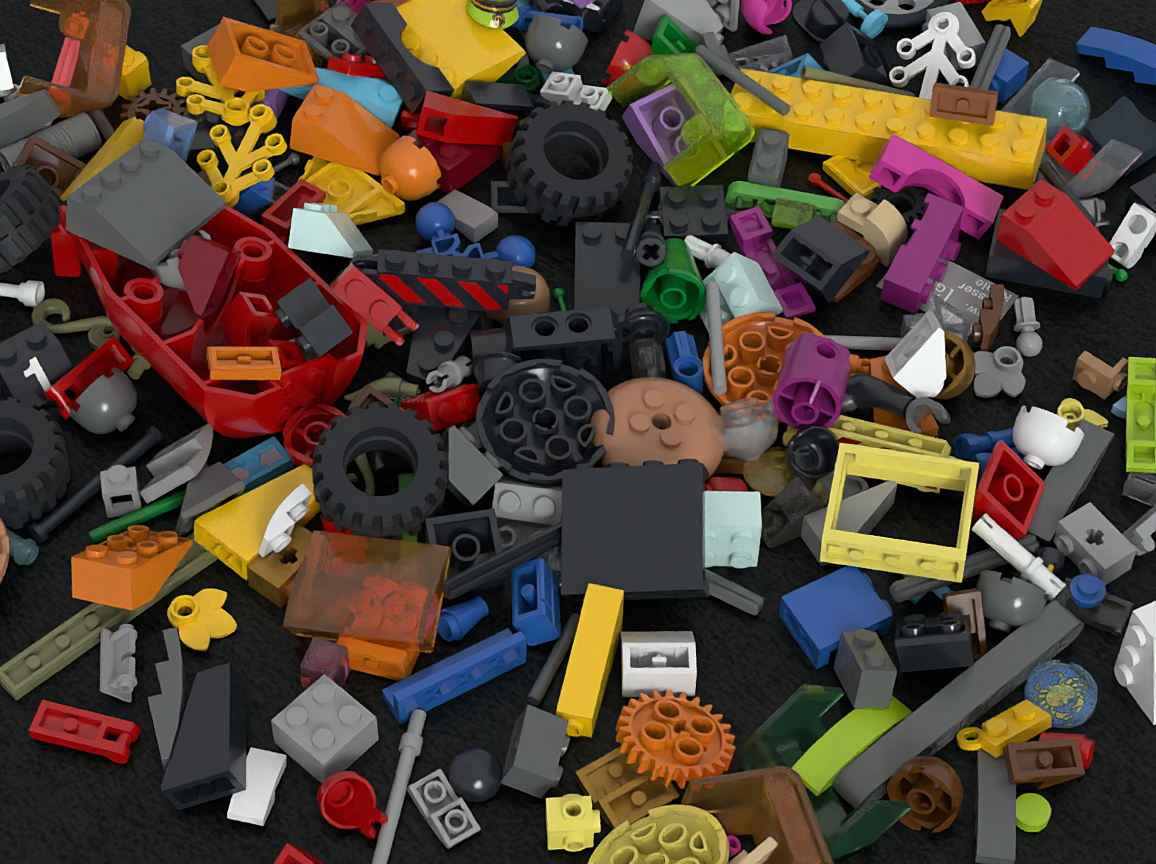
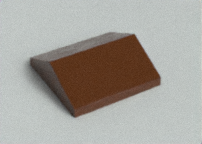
[12,134,86,197]

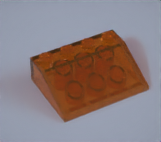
[283,530,452,653]

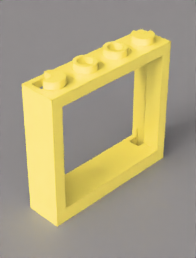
[820,443,979,583]

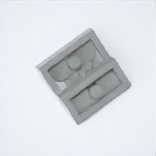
[139,423,213,503]

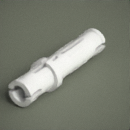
[971,513,1066,601]

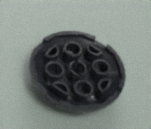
[476,359,615,484]

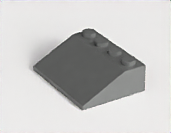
[66,138,226,269]

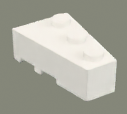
[1114,601,1156,725]

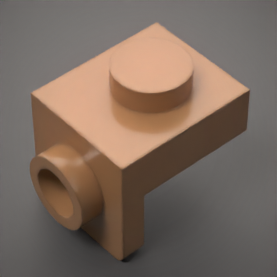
[1072,351,1128,400]

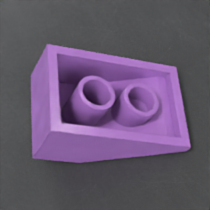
[622,78,728,186]

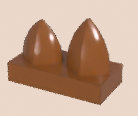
[929,83,998,126]

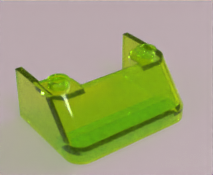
[607,53,755,186]

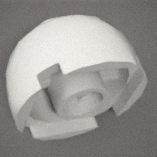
[1012,406,1085,469]

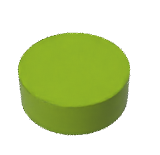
[1016,793,1051,832]

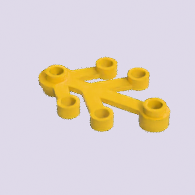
[176,45,265,126]
[197,104,287,207]

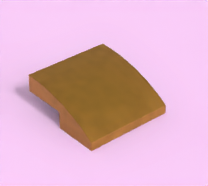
[573,747,679,830]

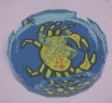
[1024,660,1098,728]

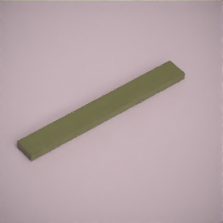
[0,532,218,701]

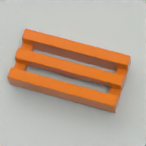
[206,347,282,380]

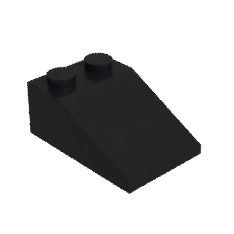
[574,222,640,315]

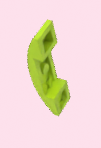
[1125,357,1156,473]
[790,695,913,796]

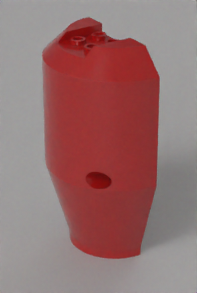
[59,205,368,438]

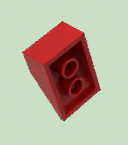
[997,179,1115,291]

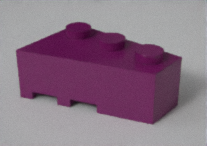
[881,193,964,314]

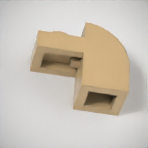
[837,193,908,267]

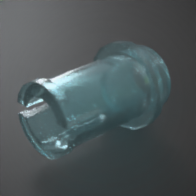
[6,528,39,565]

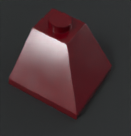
[177,236,242,316]

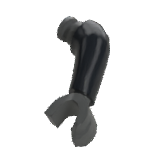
[840,373,950,435]

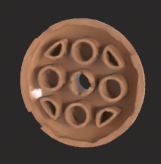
[590,377,725,481]

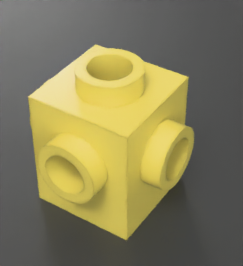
[546,794,601,852]

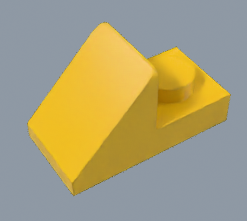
[981,0,1043,37]

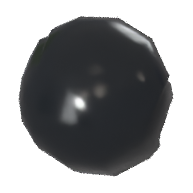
[785,425,839,481]
[446,746,503,802]

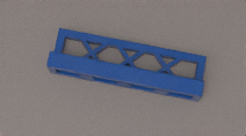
[382,628,526,724]

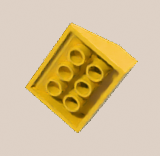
[396,0,526,100]

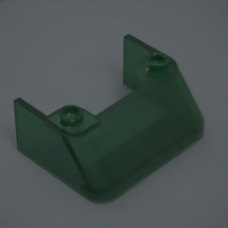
[739,684,911,864]

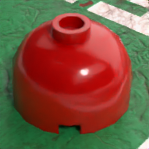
[601,29,656,93]
[283,404,346,468]

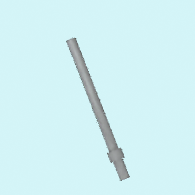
[371,709,426,864]

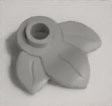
[973,346,1025,398]

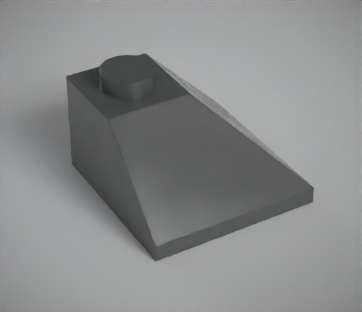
[175,462,245,537]

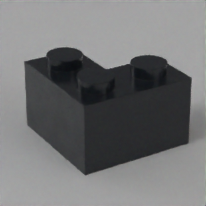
[274,278,353,358]

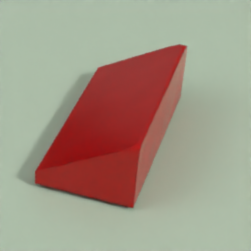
[51,222,82,277]

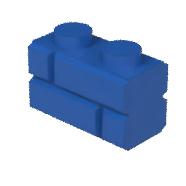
[511,558,561,646]

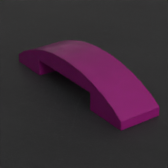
[729,206,816,320]

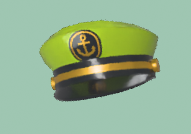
[466,0,519,30]

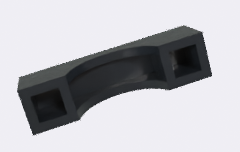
[351,3,455,114]

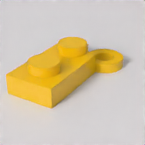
[957,699,1052,758]

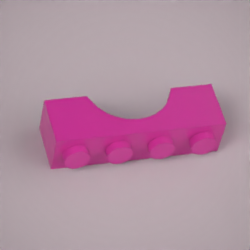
[868,134,1004,240]

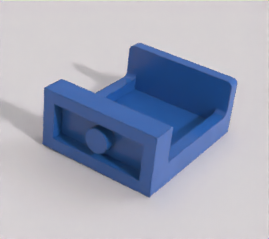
[779,566,893,669]

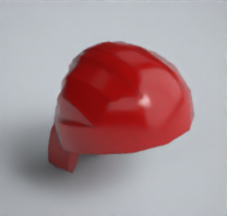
[317,771,388,839]

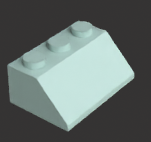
[288,203,373,258]

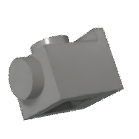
[100,465,142,518]

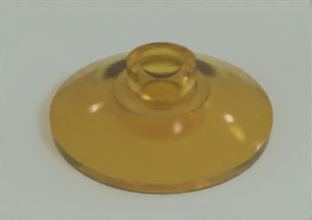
[743,447,810,497]

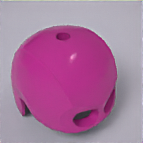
[741,0,792,34]

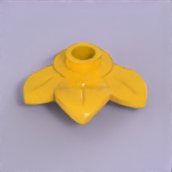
[167,588,237,651]

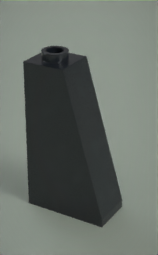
[985,208,1114,299]
[161,662,246,810]

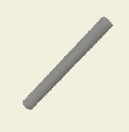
[705,282,727,395]

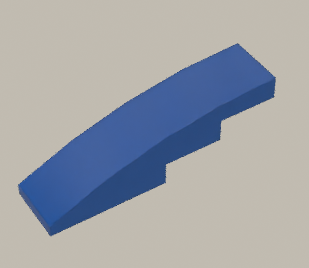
[1076,26,1156,85]

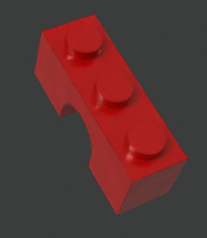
[218,291,307,392]

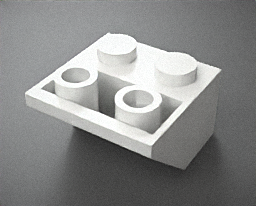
[620,631,697,697]

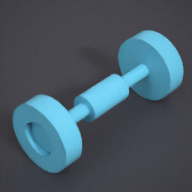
[842,0,888,39]

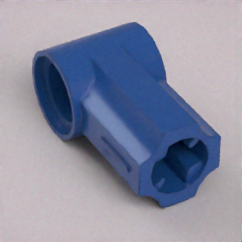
[665,331,703,394]

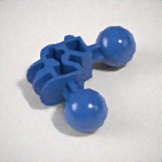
[415,202,536,268]

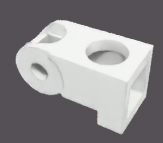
[1109,203,1156,269]

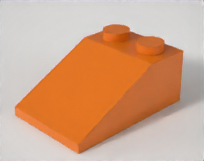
[207,17,319,92]
[290,84,400,176]

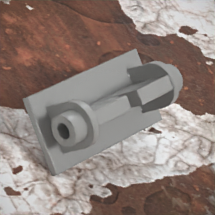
[100,624,137,703]

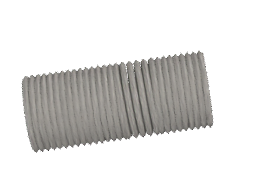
[0,112,102,171]

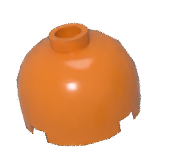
[379,135,441,201]

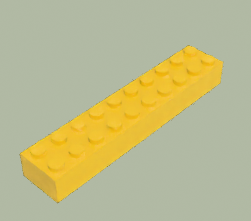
[724,68,1047,190]

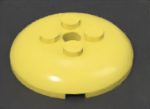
[588,805,729,864]

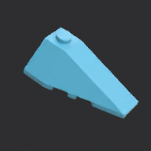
[279,67,404,129]

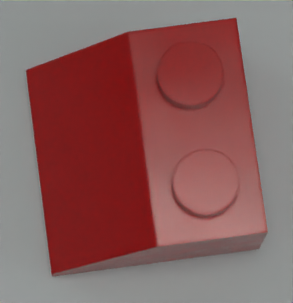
[973,440,1046,539]

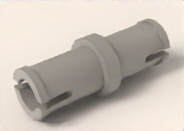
[426,356,473,393]

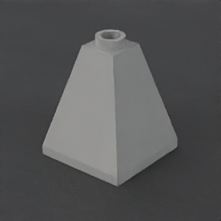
[633,0,724,46]

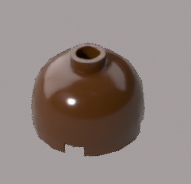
[886,756,963,833]

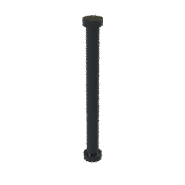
[28,425,164,543]

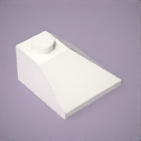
[884,310,946,398]

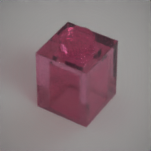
[300,637,350,690]

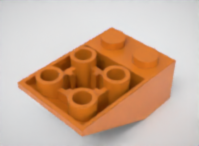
[71,525,192,611]

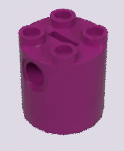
[773,332,851,430]

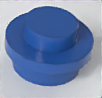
[1069,574,1106,608]

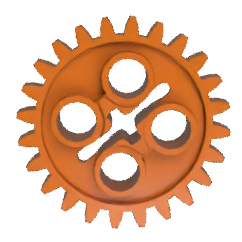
[615,690,735,789]

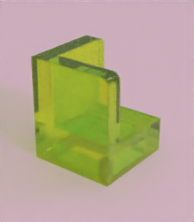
[771,198,815,229]

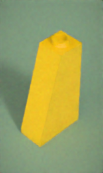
[60,117,145,206]
[194,464,321,580]
[556,583,624,738]

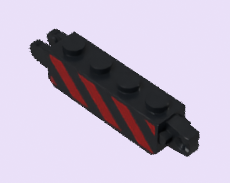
[350,249,536,313]

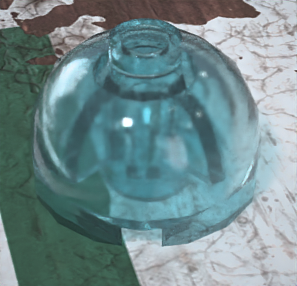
[1026,77,1091,140]

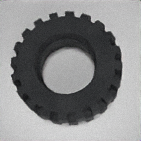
[506,100,633,227]
[0,164,64,273]
[0,397,71,530]
[312,402,448,544]

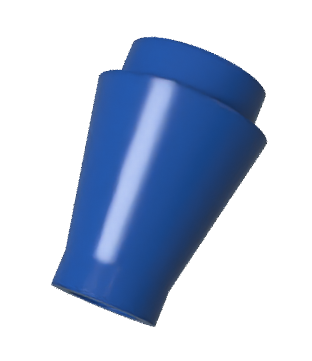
[434,596,489,642]

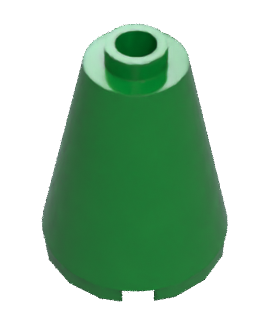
[640,238,706,324]

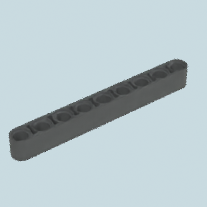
[832,600,1084,813]

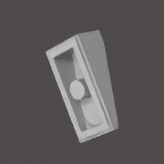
[437,190,498,244]

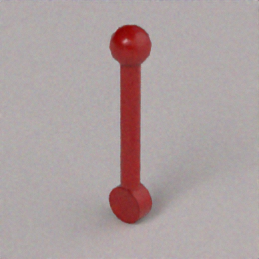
[808,173,849,203]

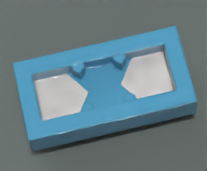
[223,437,293,495]

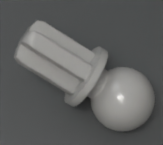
[1013,297,1042,357]

